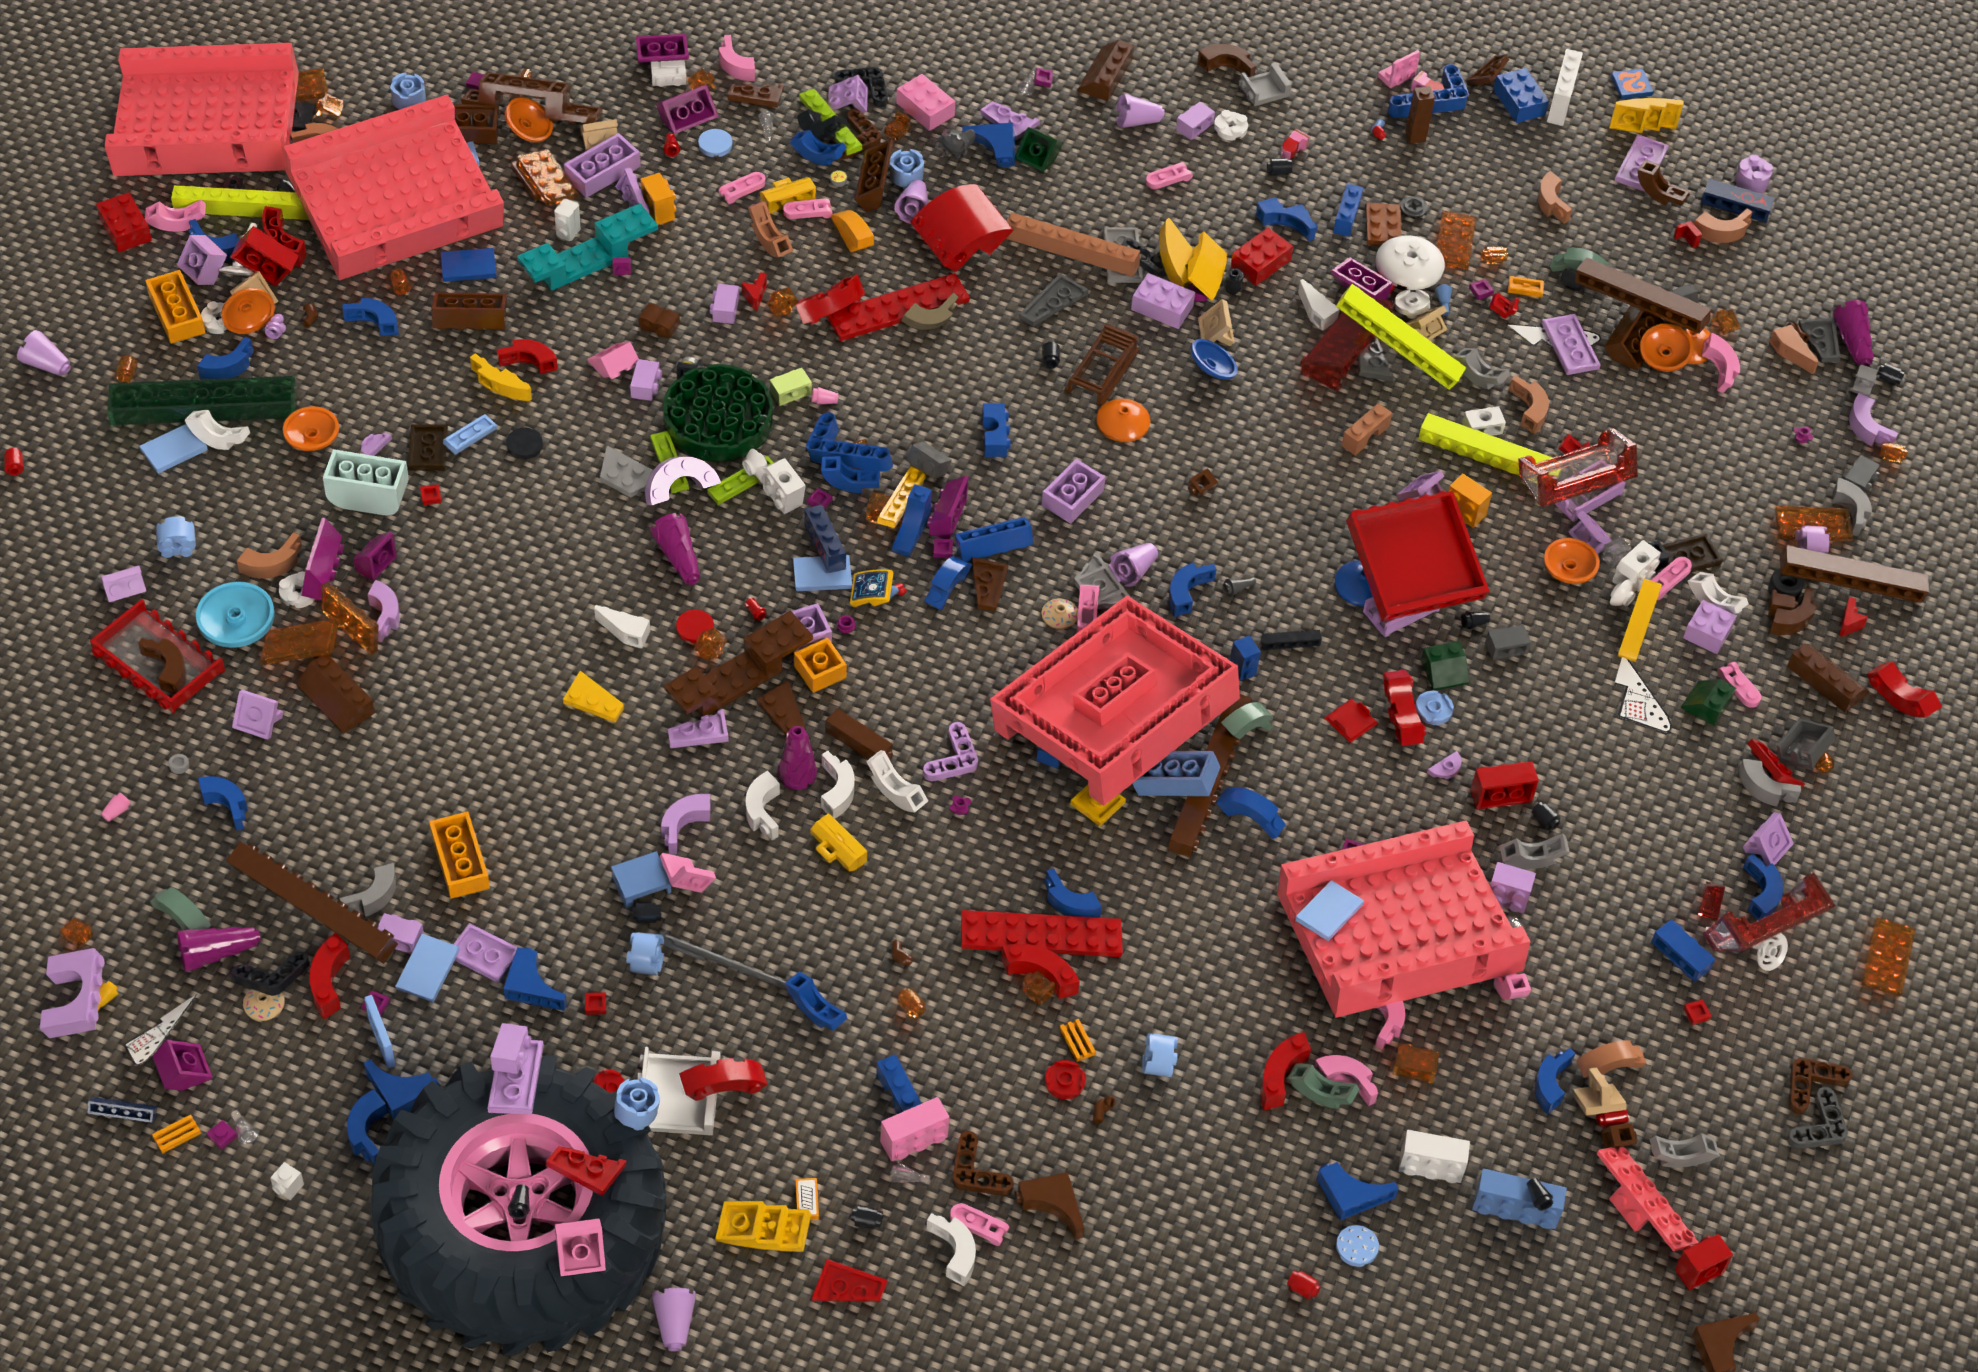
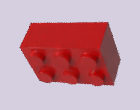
[96,192,152,253]
[230,226,298,287]
[1231,228,1293,286]
[1470,761,1539,810]

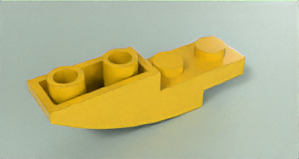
[470,353,532,401]

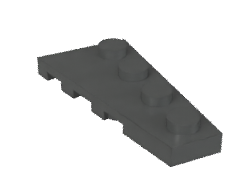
[1019,273,1089,327]

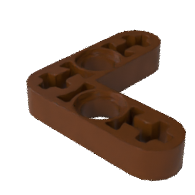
[840,109,881,159]
[1789,1058,1853,1114]
[953,1131,1014,1196]

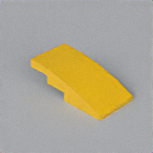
[1609,98,1684,133]
[1188,231,1227,301]
[715,1201,811,1252]

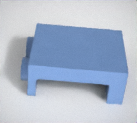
[611,851,671,909]

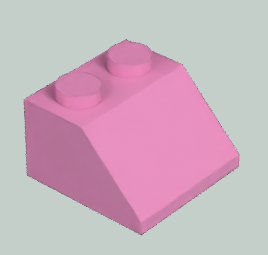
[587,342,639,379]
[555,1219,606,1276]

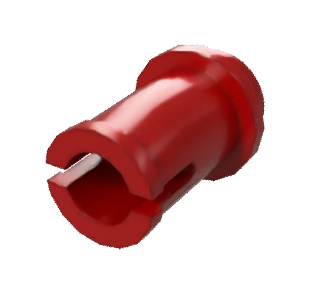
[744,597,767,621]

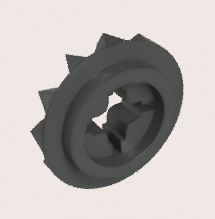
[1400,196,1428,219]

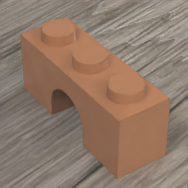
[1341,403,1392,455]

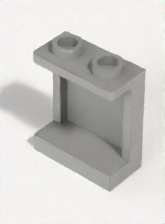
[1239,63,1292,107]

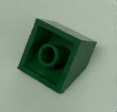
[1015,127,1064,172]
[1421,641,1469,691]
[1681,679,1736,726]

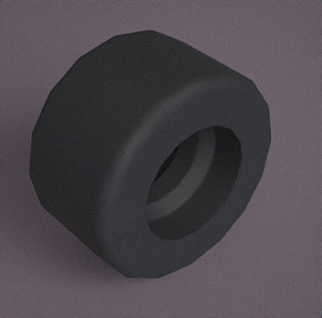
[1768,568,1804,601]

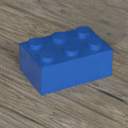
[1493,68,1549,123]

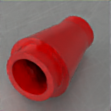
[663,133,680,157]

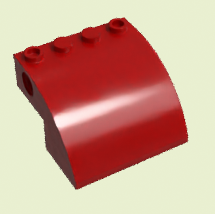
[910,184,1014,272]

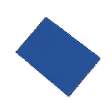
[441,248,497,282]

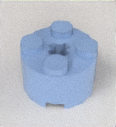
[390,73,426,110]
[889,149,924,189]
[156,517,196,558]
[626,932,664,975]
[1142,1033,1178,1077]
[614,1078,660,1130]

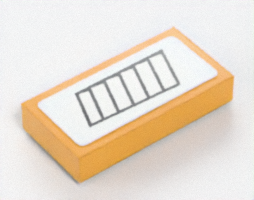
[796,1178,819,1220]

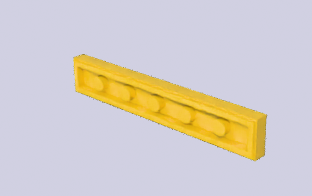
[877,466,927,528]

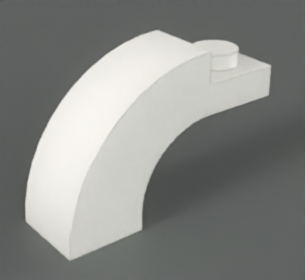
[185,410,250,450]
[1688,572,1748,614]

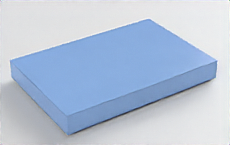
[140,424,208,474]
[793,555,852,591]
[1295,880,1364,941]
[395,934,460,1003]
[364,995,395,1068]

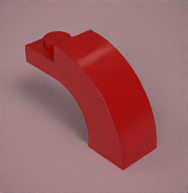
[497,339,558,374]

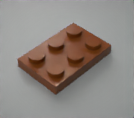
[1365,203,1402,245]

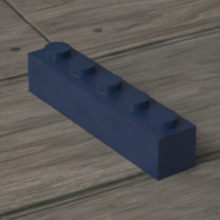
[87,1097,157,1123]

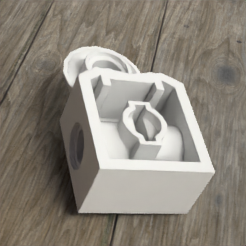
[743,449,806,514]
[1610,540,1661,607]

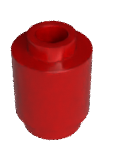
[4,448,24,476]
[1596,1109,1629,1129]
[1287,1270,1321,1300]

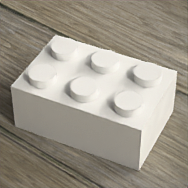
[1398,1130,1470,1183]

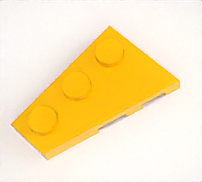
[563,671,624,723]

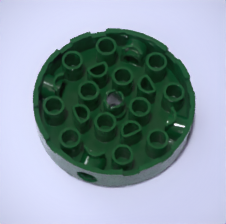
[663,364,773,462]

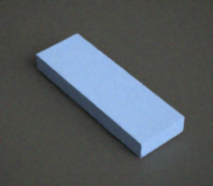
[443,414,497,455]

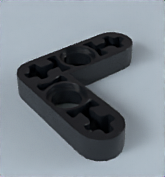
[835,67,888,107]
[1121,238,1165,276]
[231,952,310,996]

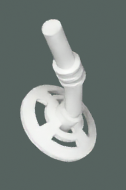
[219,223,257,276]
[1704,927,1788,971]

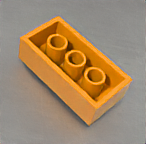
[145,270,205,344]
[429,811,490,899]

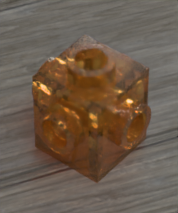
[766,287,798,317]
[694,628,727,661]

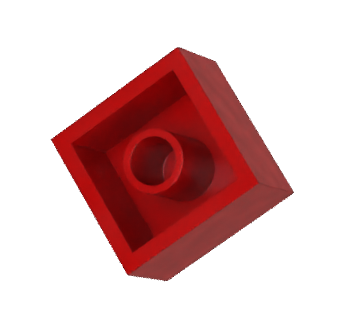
[1675,1234,1733,1291]

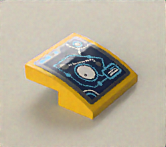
[850,569,893,607]

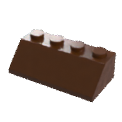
[1077,40,1134,101]
[453,104,499,144]
[854,139,893,212]
[432,292,507,331]
[1604,305,1665,370]
[1787,643,1870,713]
[296,652,375,734]

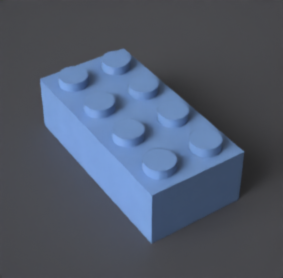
[1132,751,1220,796]
[1472,1169,1567,1229]

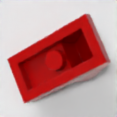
[742,272,767,311]
[1839,597,1868,637]

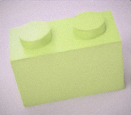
[770,368,812,406]

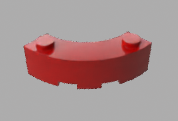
[262,206,307,268]
[796,274,865,325]
[1866,661,1942,718]
[1383,670,1426,746]
[310,932,350,1020]
[1001,944,1080,999]
[1260,1032,1311,1110]
[679,1058,768,1101]

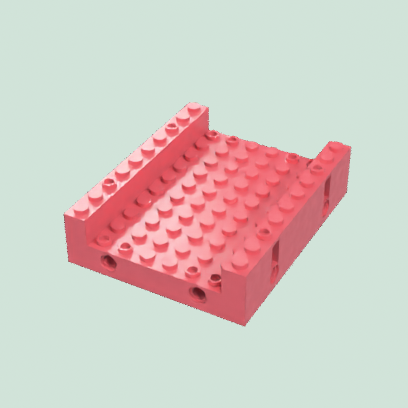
[105,43,299,176]
[284,94,504,280]
[990,596,1240,806]
[1277,820,1530,1018]

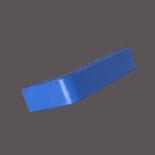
[1388,64,1469,118]
[806,412,893,472]

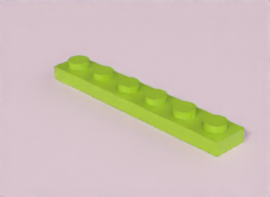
[799,88,862,156]

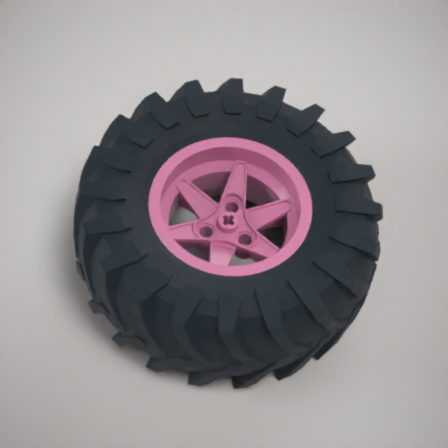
[371,1055,667,1356]

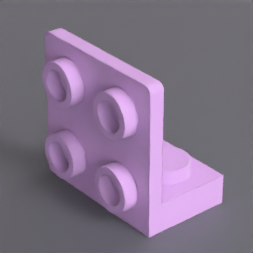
[828,75,868,113]

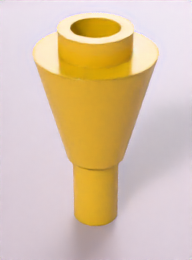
[98,981,119,1010]

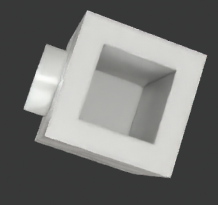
[271,1162,304,1200]

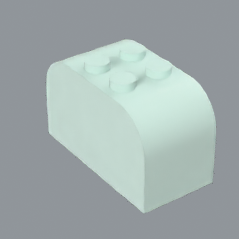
[323,449,409,515]

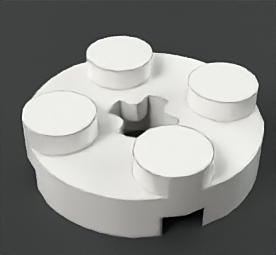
[1214,110,1248,141]
[1395,289,1430,319]
[201,301,227,334]
[279,571,315,608]

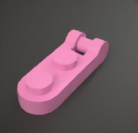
[1146,162,1193,189]
[719,172,765,204]
[783,199,832,219]
[1650,557,1692,600]
[1717,661,1761,708]
[950,1203,1010,1246]

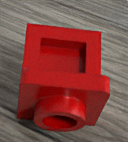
[1673,221,1702,248]
[1489,292,1519,319]
[1558,434,1590,462]

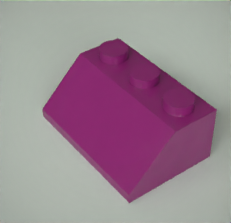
[636,34,689,63]
[656,85,719,134]
[1331,257,1393,304]
[927,476,969,539]

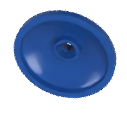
[1191,339,1238,380]
[1335,560,1373,607]

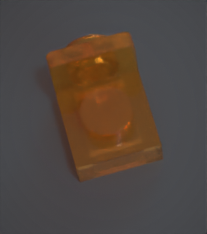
[686,68,716,89]
[315,93,344,117]
[884,111,911,141]
[1711,309,1741,335]
[60,917,93,948]

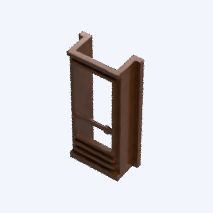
[1064,323,1140,406]

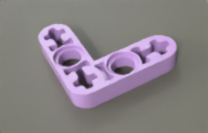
[923,722,978,781]

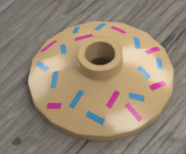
[1041,598,1078,629]
[243,989,285,1021]

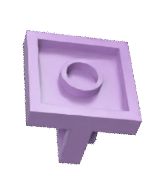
[1396,470,1444,501]
[1569,511,1617,554]
[100,566,146,602]
[232,690,284,740]
[1743,812,1794,867]

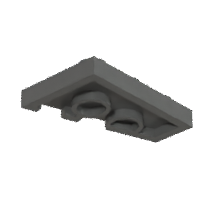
[1798,318,1840,363]
[1357,332,1394,381]

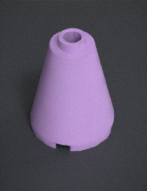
[1116,94,1164,128]
[895,180,928,224]
[17,330,71,376]
[1109,543,1158,587]
[652,1288,696,1351]

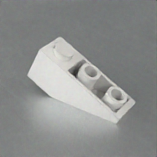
[1298,279,1340,331]
[594,605,650,649]

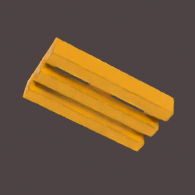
[1507,276,1544,298]
[1060,1019,1096,1062]
[152,1114,201,1154]

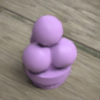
[265,314,286,339]

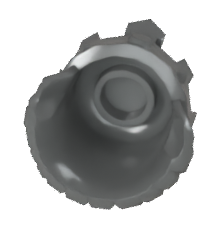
[937,128,976,159]

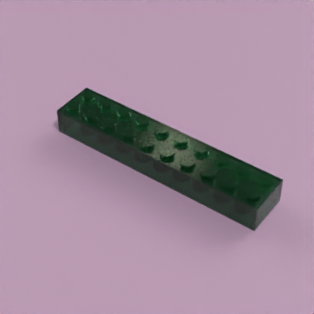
[107,376,298,425]

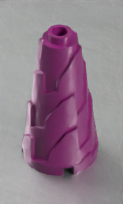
[1832,300,1874,367]
[650,513,700,585]
[778,726,817,790]
[177,927,261,972]

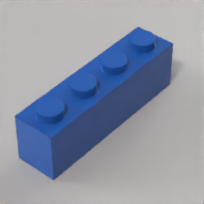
[955,517,1033,561]

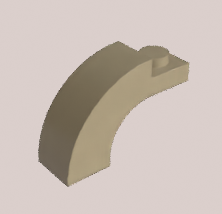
[901,292,958,330]

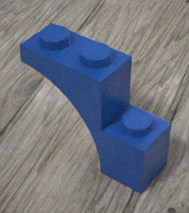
[1256,197,1317,241]

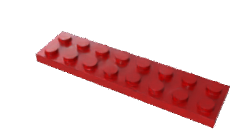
[826,273,970,342]
[961,910,1123,957]

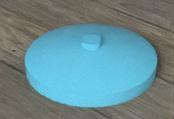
[196,582,275,648]

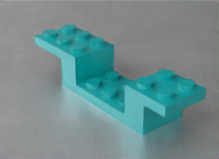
[517,203,658,291]

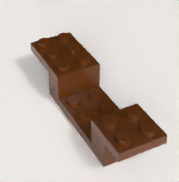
[461,72,603,124]
[664,610,813,716]

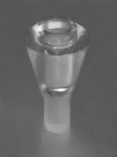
[1018,71,1035,96]
[758,110,775,141]
[231,1110,258,1144]
[890,1162,930,1184]

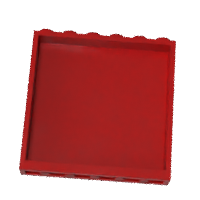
[1346,491,1490,622]

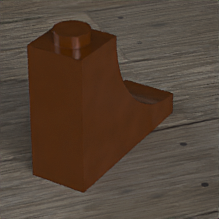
[1015,1172,1084,1239]
[1692,1312,1760,1372]

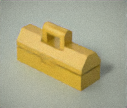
[760,177,816,213]
[810,813,867,872]

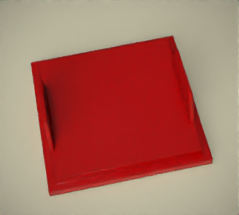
[1324,698,1378,743]

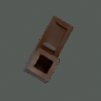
[1197,44,1256,77]
[138,638,187,694]

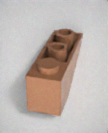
[1769,325,1819,374]

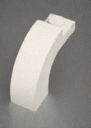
[866,750,928,813]
[821,751,855,819]
[746,771,780,840]
[926,1213,976,1287]

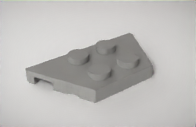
[600,446,653,498]
[1074,552,1131,609]

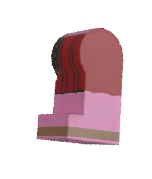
[1411,71,1444,91]
[1281,129,1310,160]

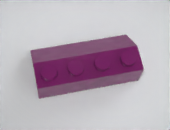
[301,518,344,601]

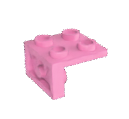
[1378,50,1420,88]
[660,853,716,893]

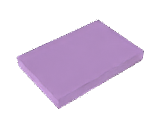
[453,923,517,983]

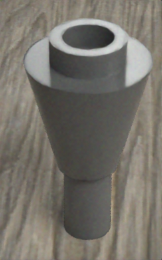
[1223,578,1256,597]

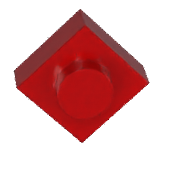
[420,484,442,506]
[585,992,606,1015]
[1683,999,1712,1025]

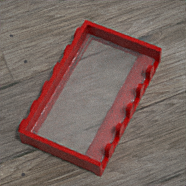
[90,599,225,714]

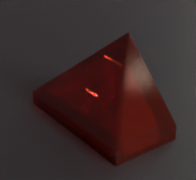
[1698,881,1725,920]

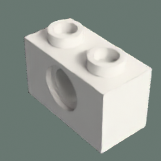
[1462,406,1506,436]

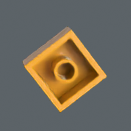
[641,173,676,225]
[1448,473,1492,528]
[794,638,847,693]

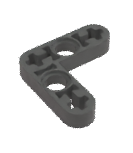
[1787,1087,1848,1149]

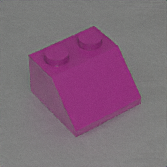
[353,532,397,581]
[152,1040,213,1091]

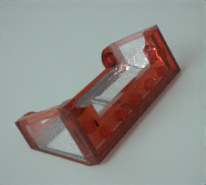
[1518,429,1638,507]
[1703,872,1836,952]

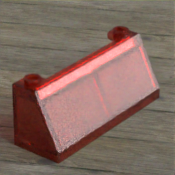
[1300,299,1394,392]

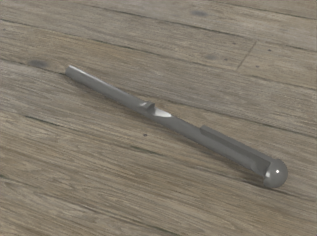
[659,930,788,991]

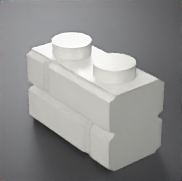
[651,60,686,87]
[554,199,581,241]

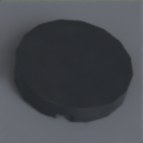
[506,427,543,459]

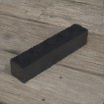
[1261,629,1322,650]

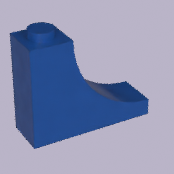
[962,122,1015,168]
[892,484,932,557]
[504,947,567,1011]
[364,1059,440,1120]
[1317,1162,1399,1221]

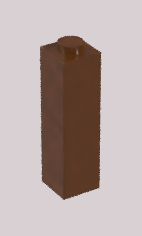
[1405,86,1435,144]
[825,708,893,760]

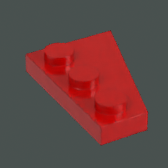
[1747,739,1805,789]
[546,1146,627,1196]
[811,1259,888,1302]

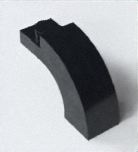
[797,109,848,141]

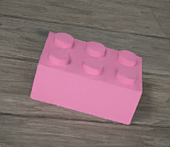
[896,74,956,131]
[880,1097,949,1162]

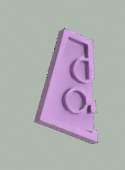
[980,101,1040,141]
[615,168,649,213]
[668,709,729,748]

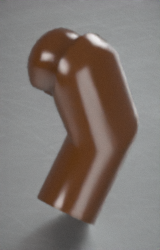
[302,303,318,328]
[1786,322,1809,342]
[892,940,913,966]
[1093,1096,1116,1124]

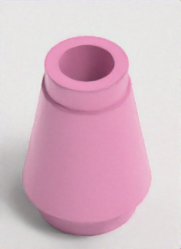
[811,387,838,405]
[101,793,131,822]

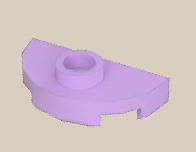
[361,433,392,456]
[1427,751,1462,779]

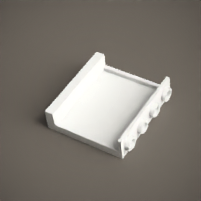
[638,1047,720,1135]

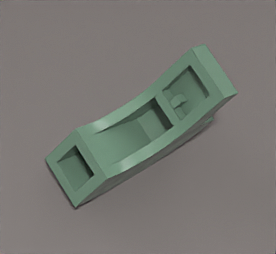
[1550,248,1610,272]
[1221,702,1274,739]
[150,887,211,930]
[1287,1063,1360,1109]

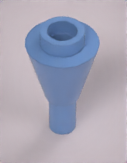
[1435,284,1452,316]

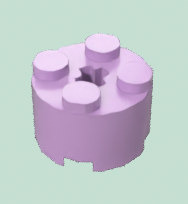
[1735,154,1773,194]
[1795,525,1829,553]

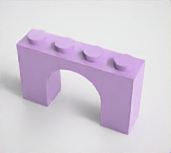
[40,948,105,1038]

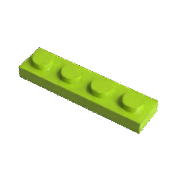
[650,431,689,494]
[707,456,774,505]

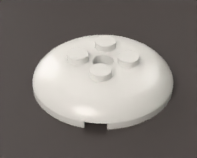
[1375,235,1445,290]

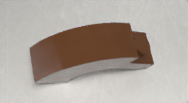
[1638,160,1690,206]
[1769,587,1817,635]

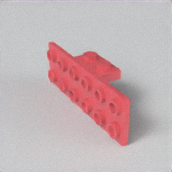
[1596,1147,1699,1251]

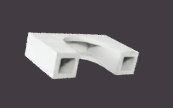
[1547,49,1583,126]

